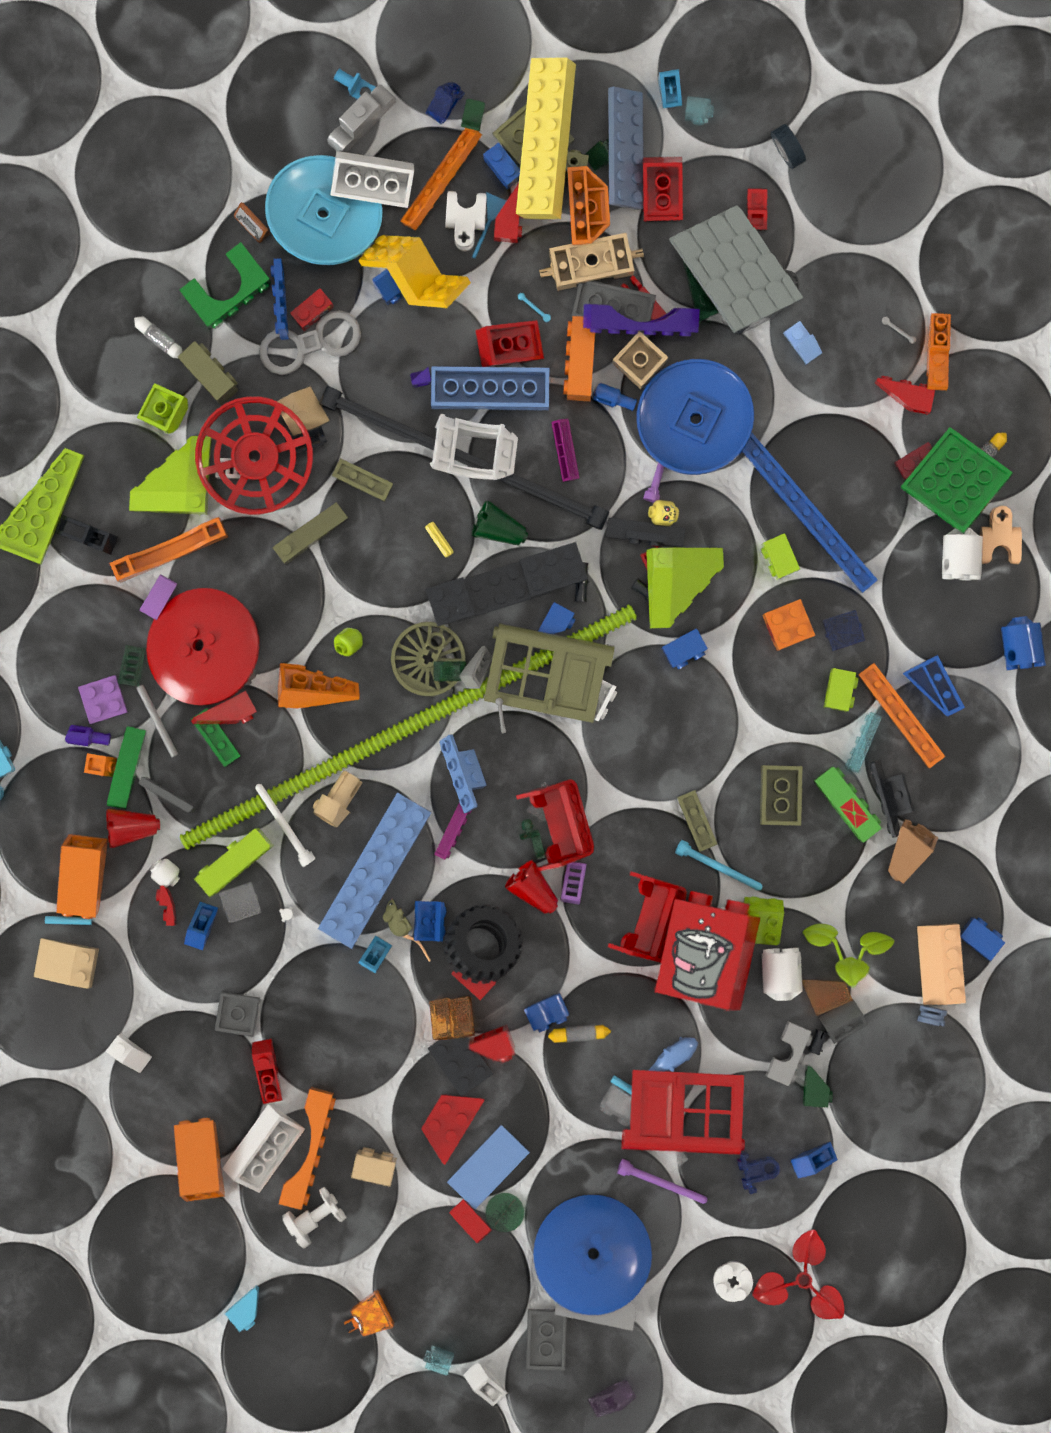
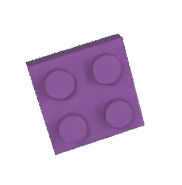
[78,675,128,724]

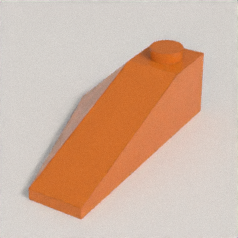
[277,663,360,709]

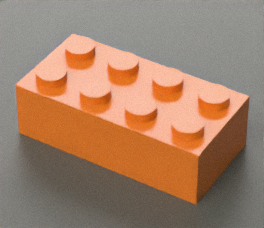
[563,316,595,401]

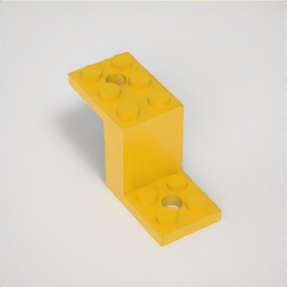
[358,235,471,308]

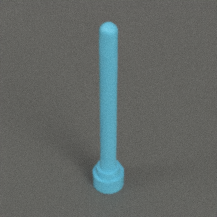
[675,839,763,890]

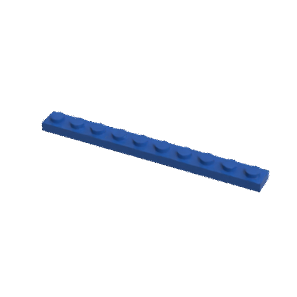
[742,433,877,593]

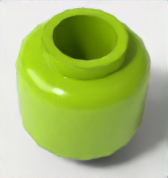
[334,627,363,657]

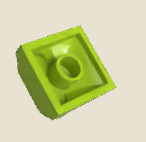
[137,383,188,434]

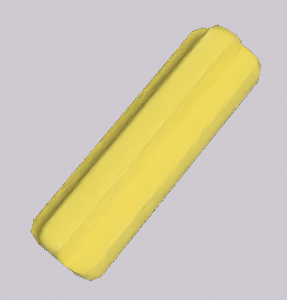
[425,522,454,558]

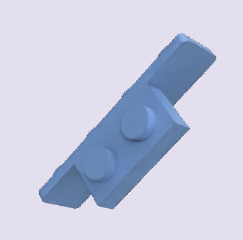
[439,734,487,813]

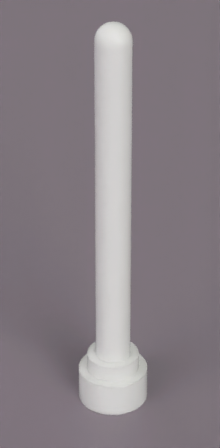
[255,784,315,867]

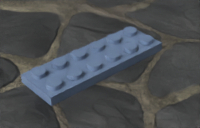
[608,86,644,210]

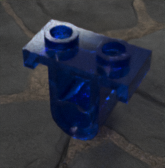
[425,82,465,125]
[737,1151,780,1194]

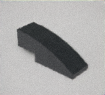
[54,514,118,555]

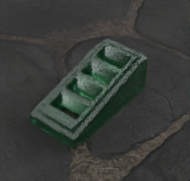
[118,645,146,687]

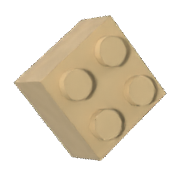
[612,331,668,389]
[351,1147,397,1186]

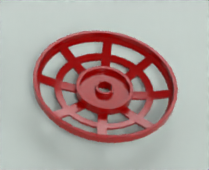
[195,397,313,515]

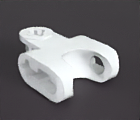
[446,191,487,251]

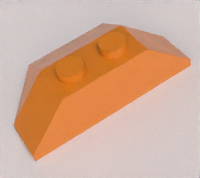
[567,166,610,245]

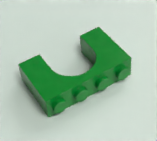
[179,242,271,330]

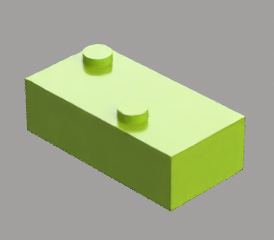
[194,828,274,897]

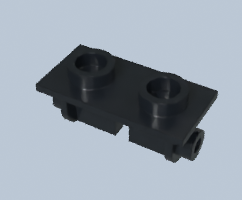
[284,426,327,456]

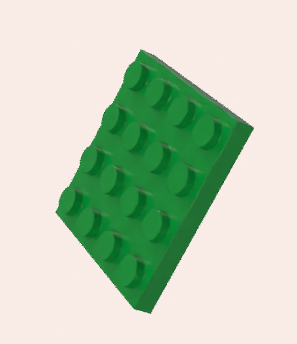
[901,427,1013,534]

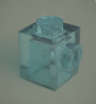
[685,97,714,125]
[423,1346,454,1375]

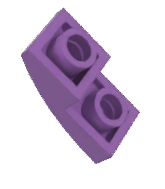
[140,574,177,620]

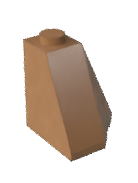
[888,819,938,884]

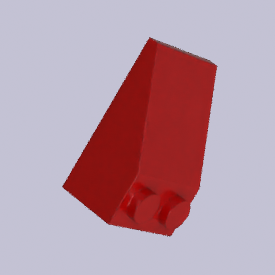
[643,157,683,221]
[476,320,544,367]

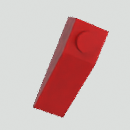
[191,691,257,724]

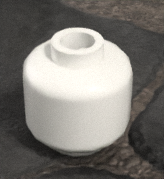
[150,859,180,887]

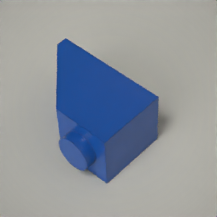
[372,269,403,305]
[538,602,576,634]
[184,902,218,950]
[791,1142,838,1178]

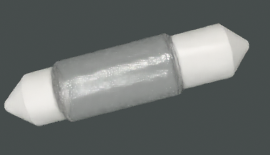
[134,316,183,358]

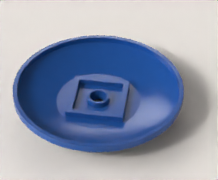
[637,359,754,475]
[533,1195,652,1315]

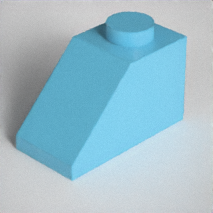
[225,1285,259,1332]

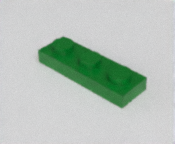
[191,708,241,767]

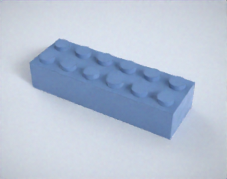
[431,366,549,410]

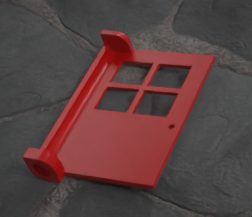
[621,1070,745,1155]

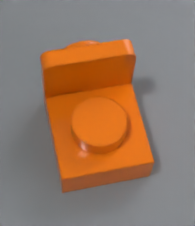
[84,753,117,777]

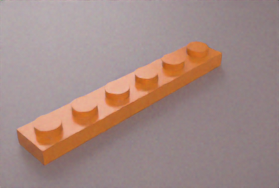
[400,128,482,230]
[858,663,945,768]

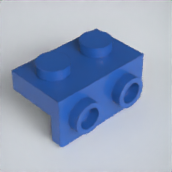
[414,901,446,942]

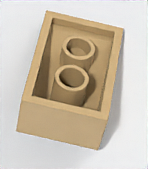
[34,938,99,989]

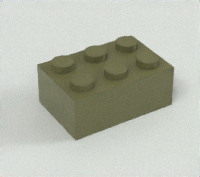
[178,341,239,406]
[760,765,803,826]

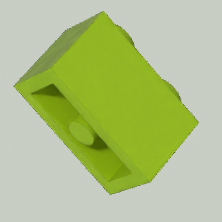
[760,533,800,580]
[824,668,858,712]

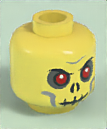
[648,500,679,527]

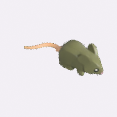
[383,898,431,962]

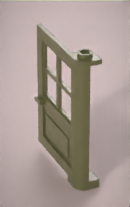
[484,622,615,723]

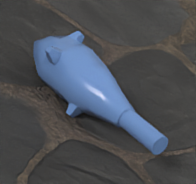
[648,1037,698,1072]

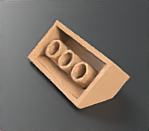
[917,923,966,1005]

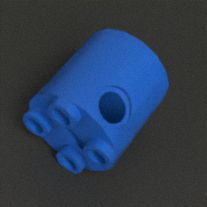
[1001,616,1046,671]

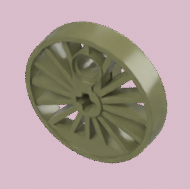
[391,622,465,696]

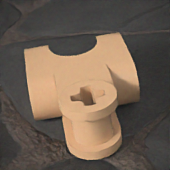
[980,506,1022,564]

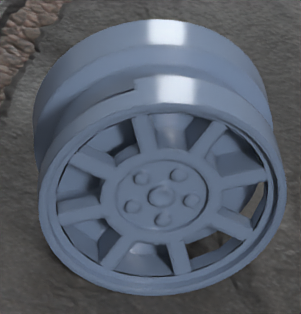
[917,1005,947,1026]

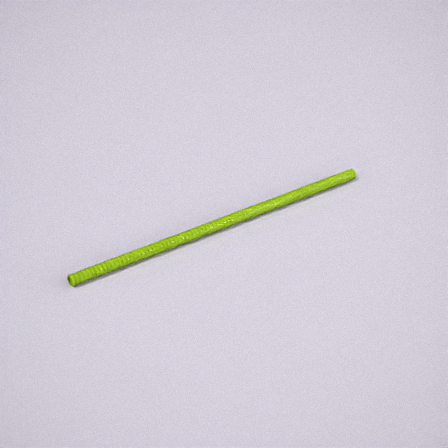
[180,604,637,850]

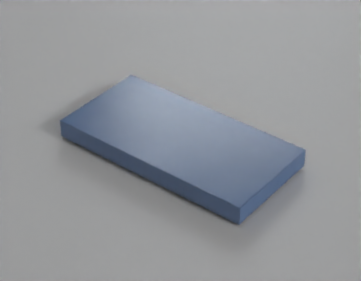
[447,1125,530,1209]

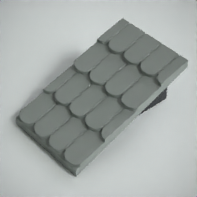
[669,205,803,335]

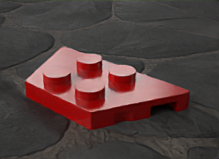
[421,1094,485,1165]

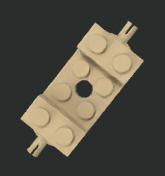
[539,233,644,291]

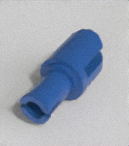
[592,383,637,411]

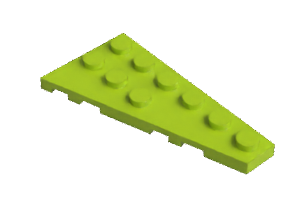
[0,448,84,565]

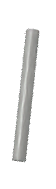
[136,685,178,758]

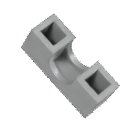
[766,1021,813,1086]

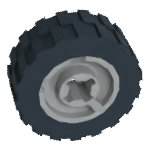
[771,124,806,169]

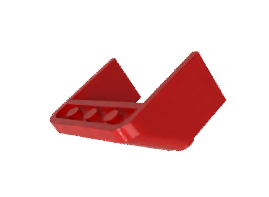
[516,779,594,872]
[608,871,687,962]

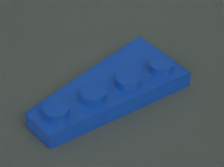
[271,258,289,340]

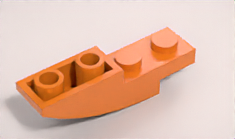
[926,313,951,391]

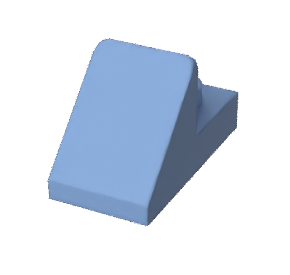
[783,321,822,364]

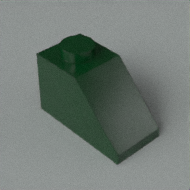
[803,1065,833,1108]

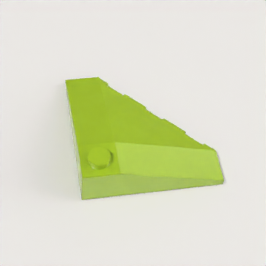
[129,436,211,515]
[647,548,724,628]

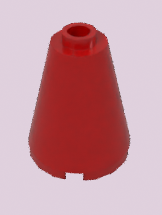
[106,809,160,848]
[505,860,558,914]

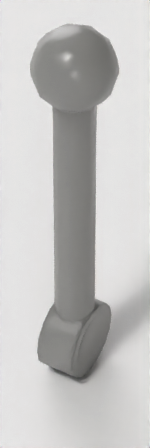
[882,317,916,344]
[495,698,506,734]

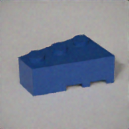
[902,655,965,717]

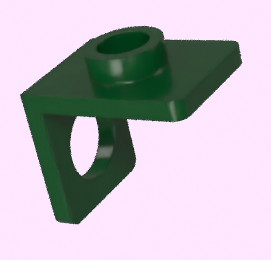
[461,98,485,131]

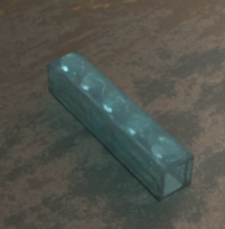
[845,712,882,773]

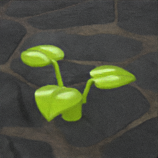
[802,924,894,988]

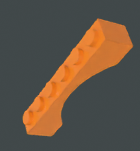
[110,517,228,583]
[279,1087,336,1210]

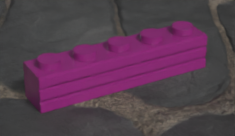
[552,419,580,482]
[434,802,472,860]

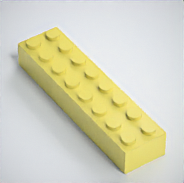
[516,58,576,219]

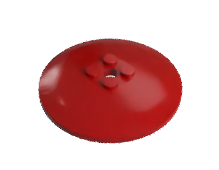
[146,588,259,705]

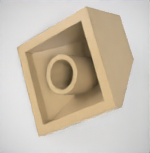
[277,387,329,436]

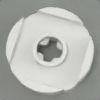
[713,1261,753,1302]

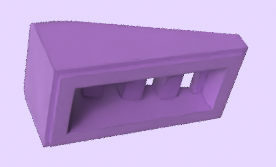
[561,862,587,905]

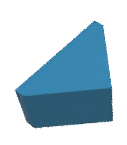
[658,69,682,109]
[358,936,392,973]

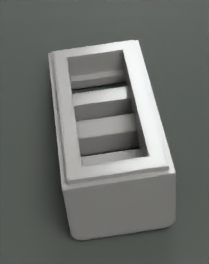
[459,646,493,689]

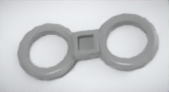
[259,310,361,375]

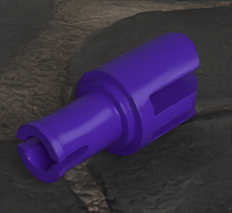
[65,725,111,747]

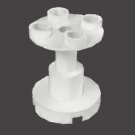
[282,1187,347,1248]

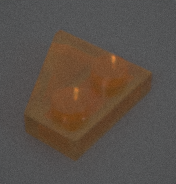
[802,979,853,1016]

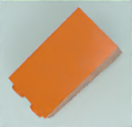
[56,834,108,919]
[174,1118,225,1202]

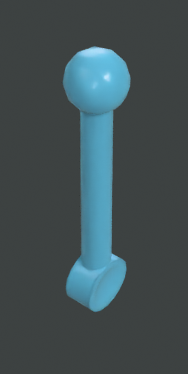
[518,293,551,322]

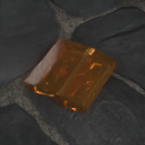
[429,996,475,1040]

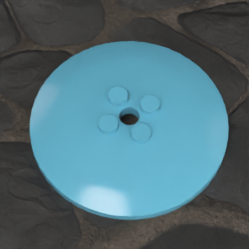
[265,155,382,265]

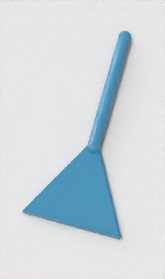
[472,192,506,258]

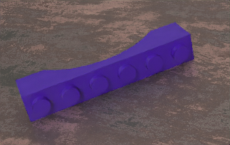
[583,304,700,336]

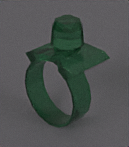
[519,819,546,860]

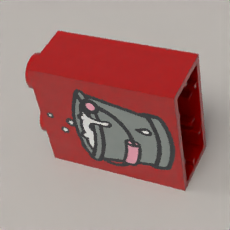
[655,891,761,1010]

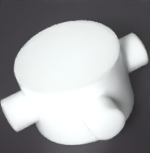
[279,906,295,922]

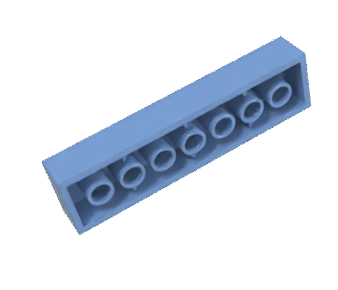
[318,793,432,949]

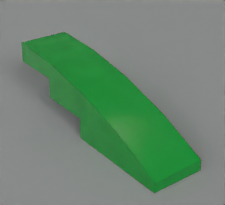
[107,726,146,810]

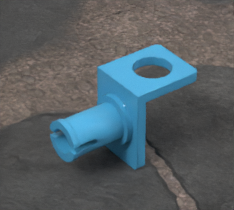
[334,68,376,99]

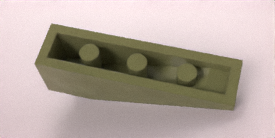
[272,503,348,565]

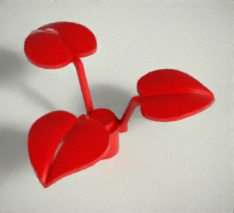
[752,1230,844,1319]

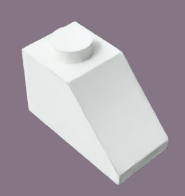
[106,1034,152,1073]
[463,1362,507,1406]

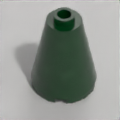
[471,500,528,545]

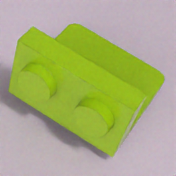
[743,896,784,945]

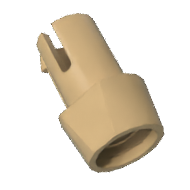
[313,770,363,828]

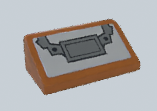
[234,202,270,243]

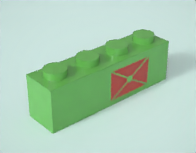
[813,766,882,843]

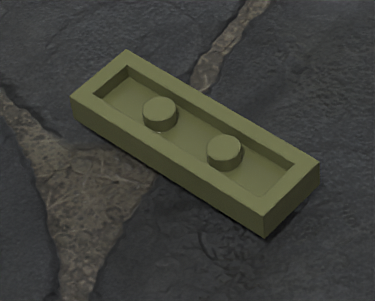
[332,458,393,502]
[677,790,717,852]

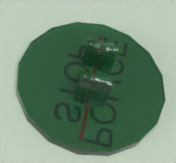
[485,1193,524,1232]

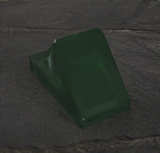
[584,138,609,172]
[433,661,466,681]

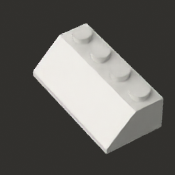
[331,151,414,208]
[222,1104,305,1193]

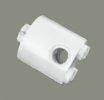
[942,528,983,580]
[762,948,803,1001]

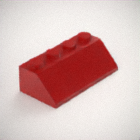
[469,1025,515,1062]

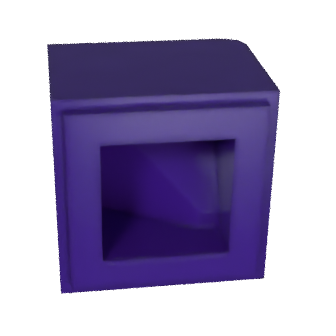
[410,367,431,388]

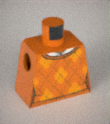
[344,1290,394,1336]

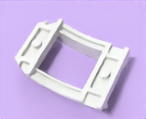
[430,414,518,480]

